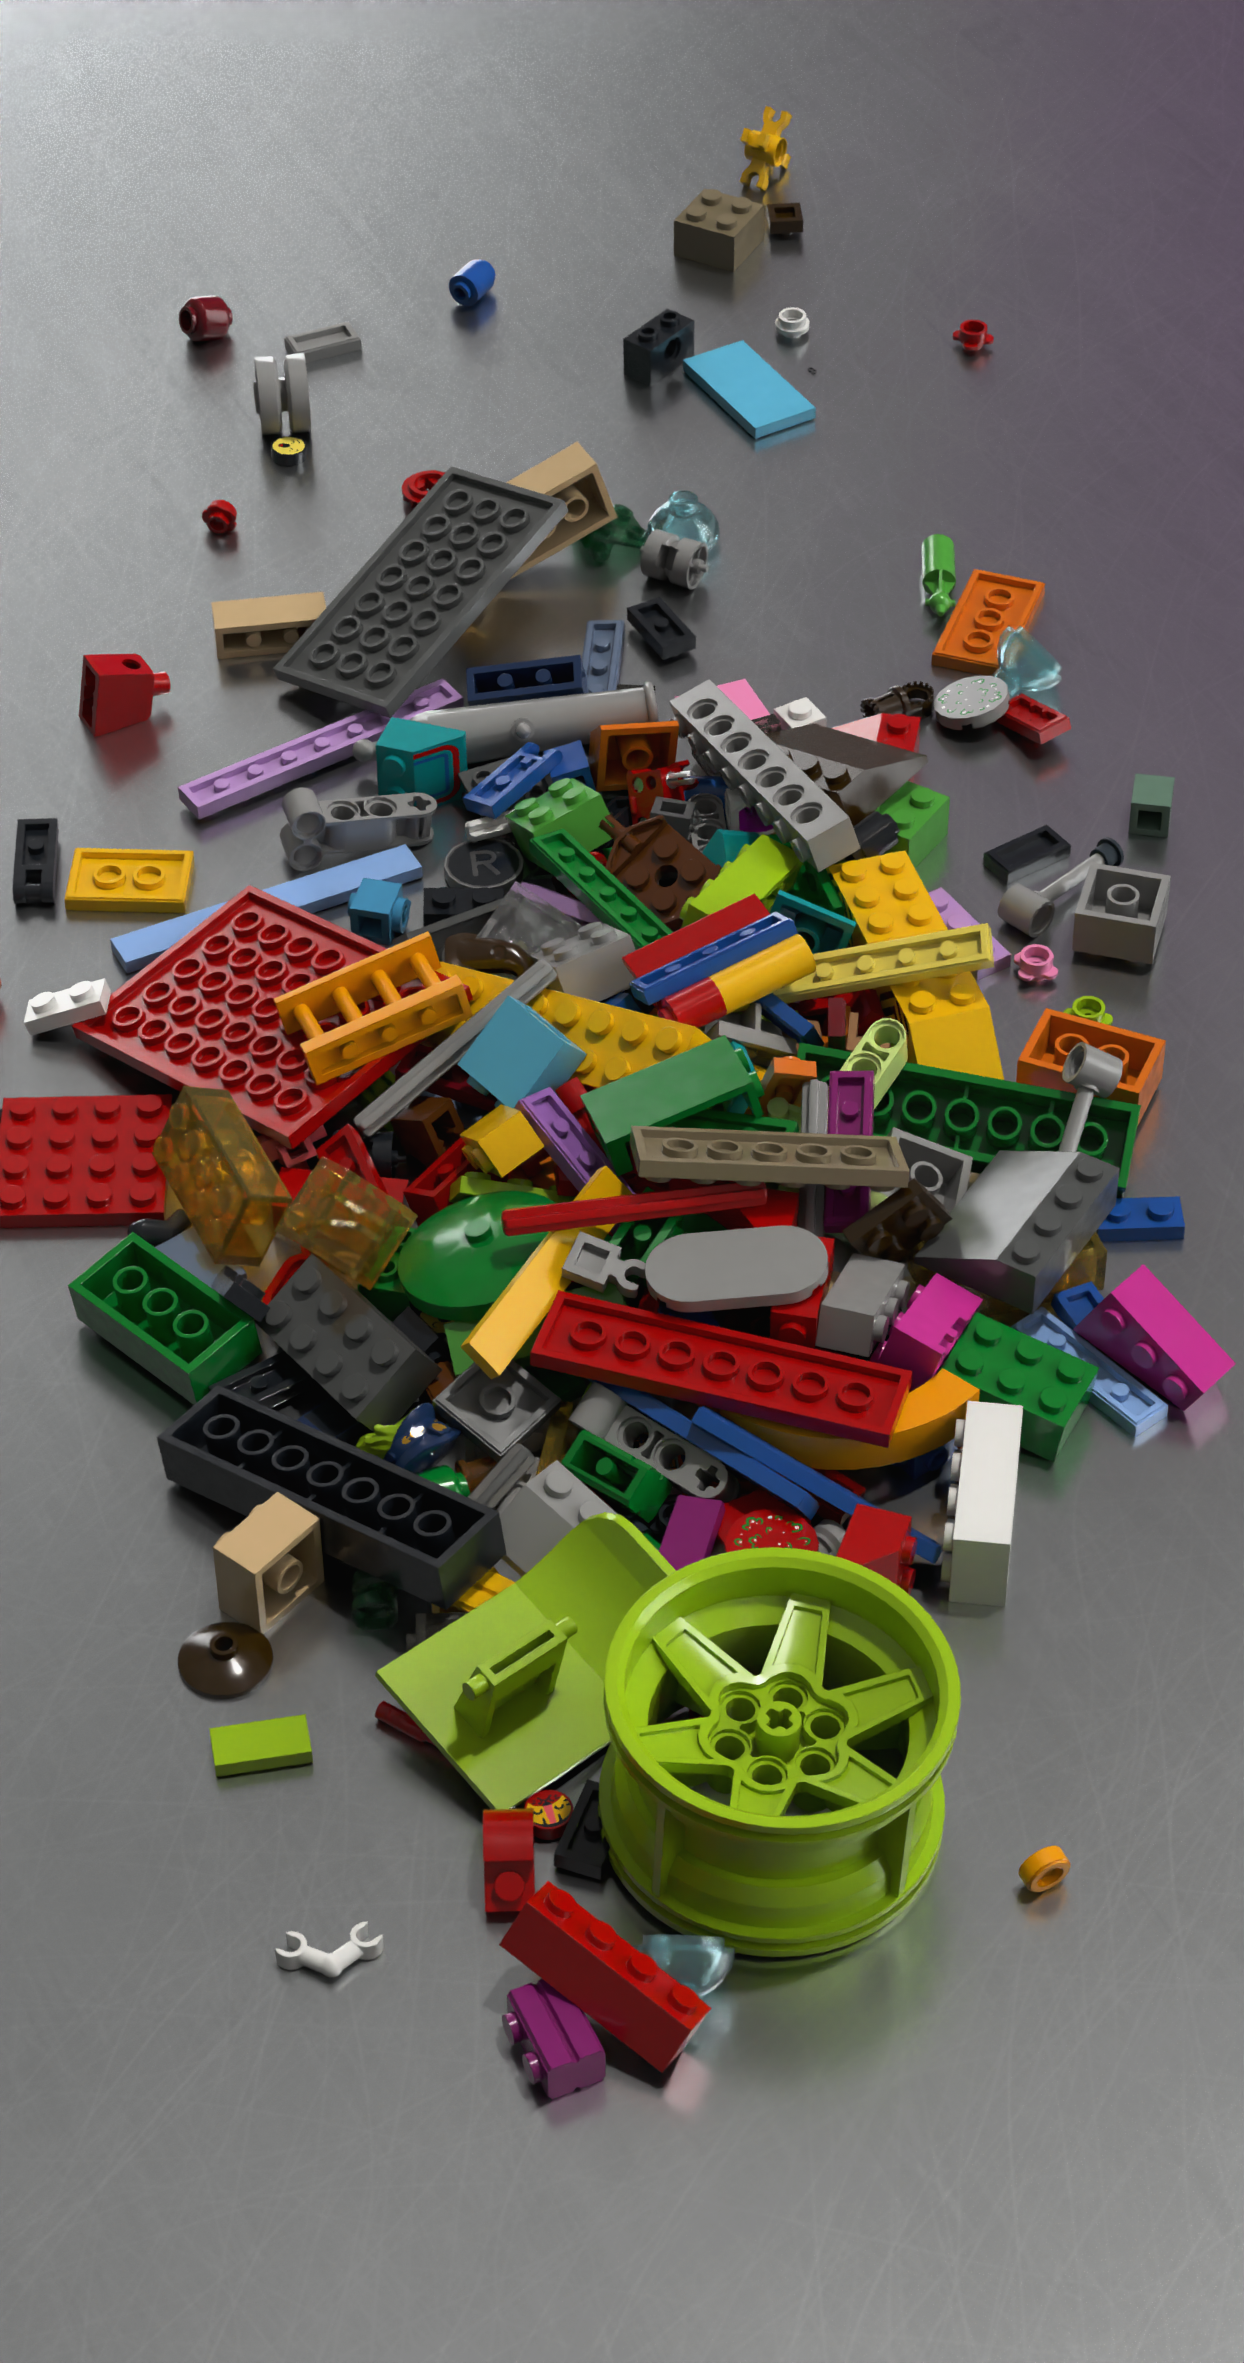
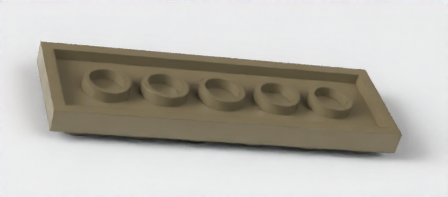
[630,1126,910,1192]

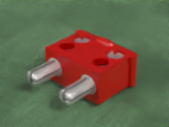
[626,767,701,825]

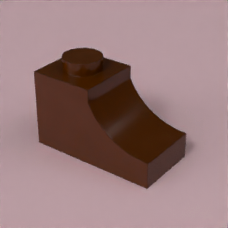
[390,1096,465,1168]

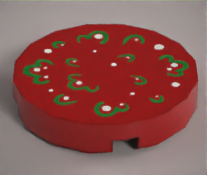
[724,1508,819,1553]

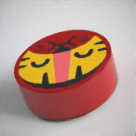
[524,1790,573,1840]

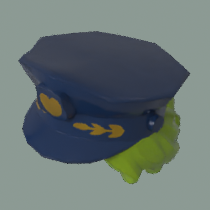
[356,1403,462,1473]

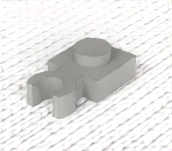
[562,1231,646,1298]

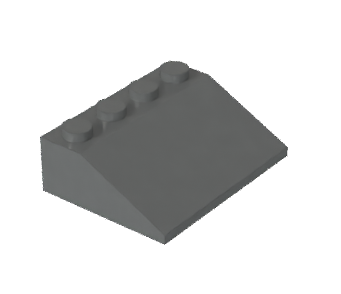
[914,1150,1120,1314]

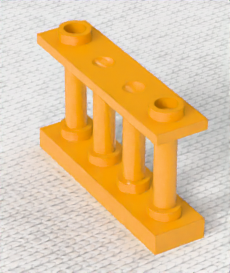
[273,931,473,1085]

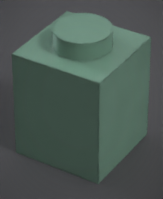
[1128,773,1175,838]

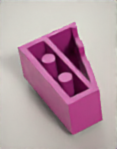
[1073,1264,1236,1411]
[869,1273,983,1392]

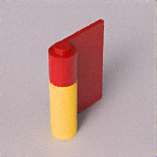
[622,893,816,1028]

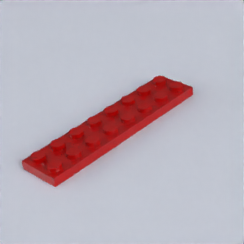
[530,1290,913,1448]

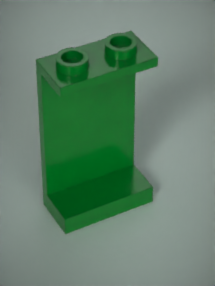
[580,1035,765,1177]

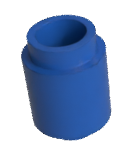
[449,259,496,306]

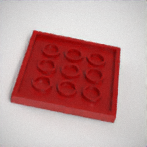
[0,1094,174,1228]

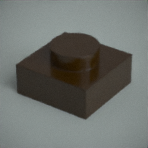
[766,203,803,235]

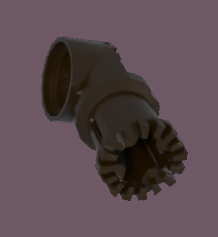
[860,681,934,719]

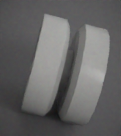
[253,353,311,436]

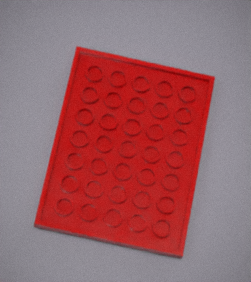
[71,885,473,1150]

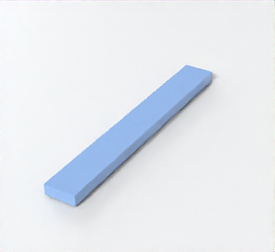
[110,844,423,973]

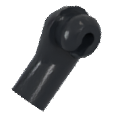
[127,1209,194,1247]

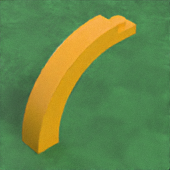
[697,1368,980,1470]

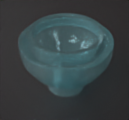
[647,490,720,551]
[992,626,1062,696]
[633,1935,735,2001]

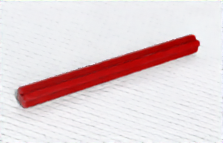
[501,1182,768,1236]

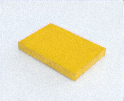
[64,848,195,913]

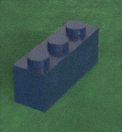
[466,655,587,706]

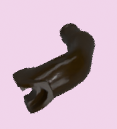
[445,932,548,989]

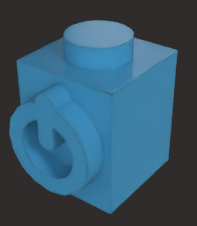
[347,878,411,945]

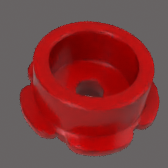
[202,500,237,533]

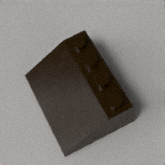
[766,724,928,826]

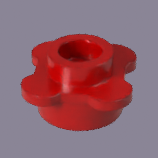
[953,320,994,351]

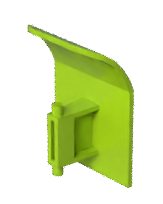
[375,1512,676,1809]

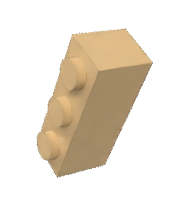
[211,592,326,659]

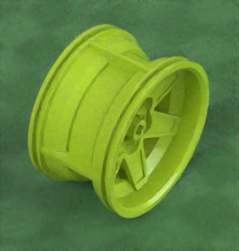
[598,1547,961,1957]

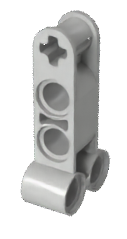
[279,787,437,872]
[568,1382,740,1503]

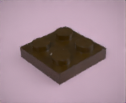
[842,1178,953,1263]

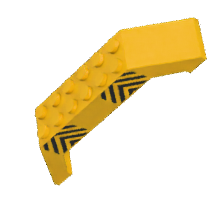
[826,850,1004,1080]

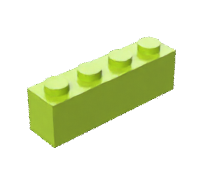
[679,834,803,928]

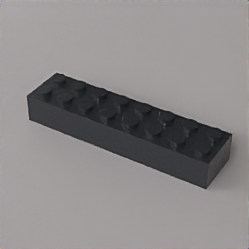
[157,1385,506,1610]

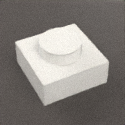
[773,697,826,730]

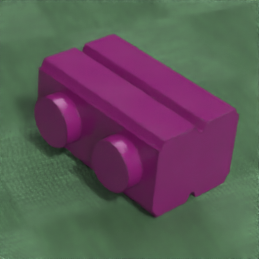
[502,1979,606,2099]

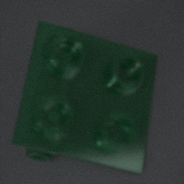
[579,504,648,562]

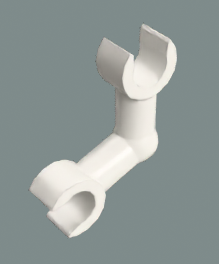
[275,1921,384,1978]

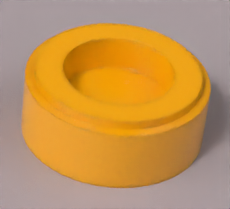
[1018,1846,1071,1892]

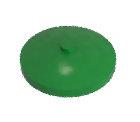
[397,1191,555,1321]

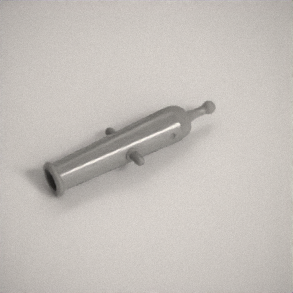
[352,680,659,766]

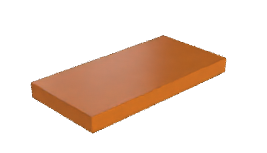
[931,569,1045,680]

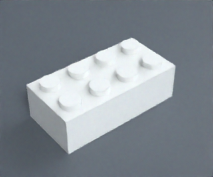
[941,1401,1023,1607]

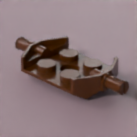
[599,814,722,932]

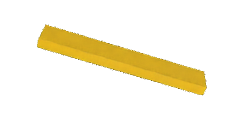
[460,1165,633,1379]

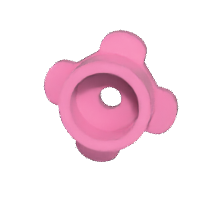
[1014,944,1058,982]

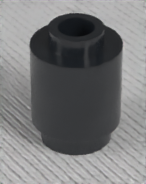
[845,811,899,861]

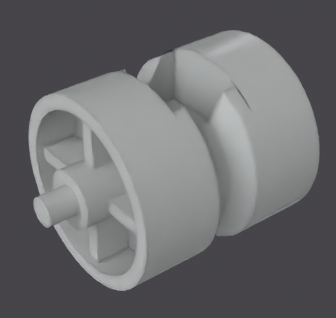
[640,529,709,590]

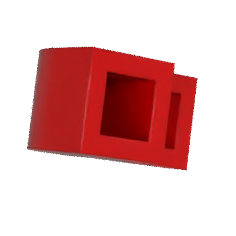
[483,1808,535,1912]

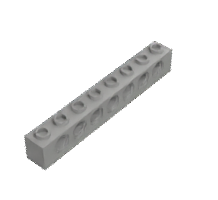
[669,679,861,872]

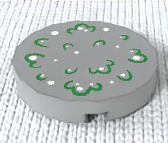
[934,676,1011,730]

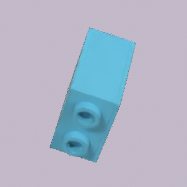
[457,995,587,1108]

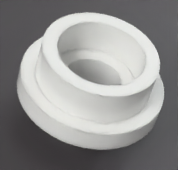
[775,307,810,338]

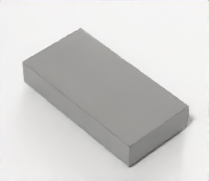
[284,321,362,363]

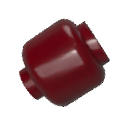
[179,295,233,342]

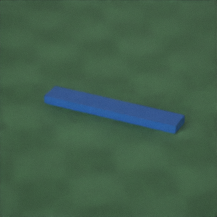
[586,1378,820,1520]
[691,1406,943,1565]

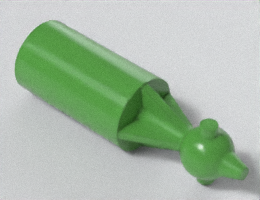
[921,534,956,616]

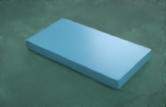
[683,340,816,439]

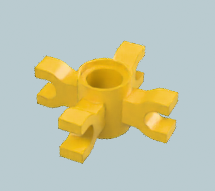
[740,106,792,191]

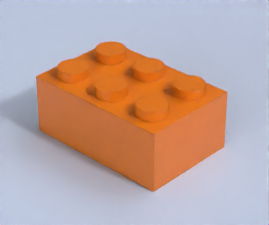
[1016,1008,1166,1127]

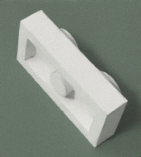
[24,978,111,1036]

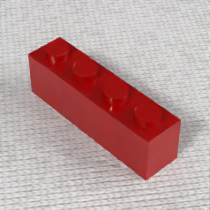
[499,1881,711,2073]

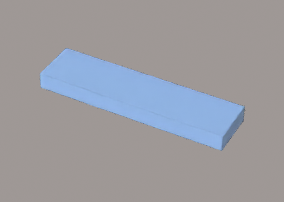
[1011,1307,1168,1437]

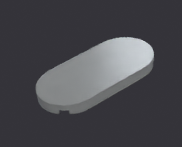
[645,1225,829,1312]

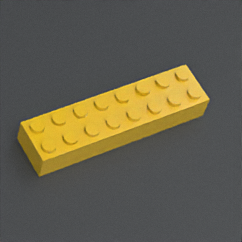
[420,961,711,1093]

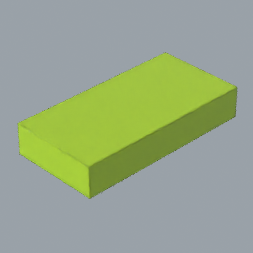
[209,1714,313,1777]

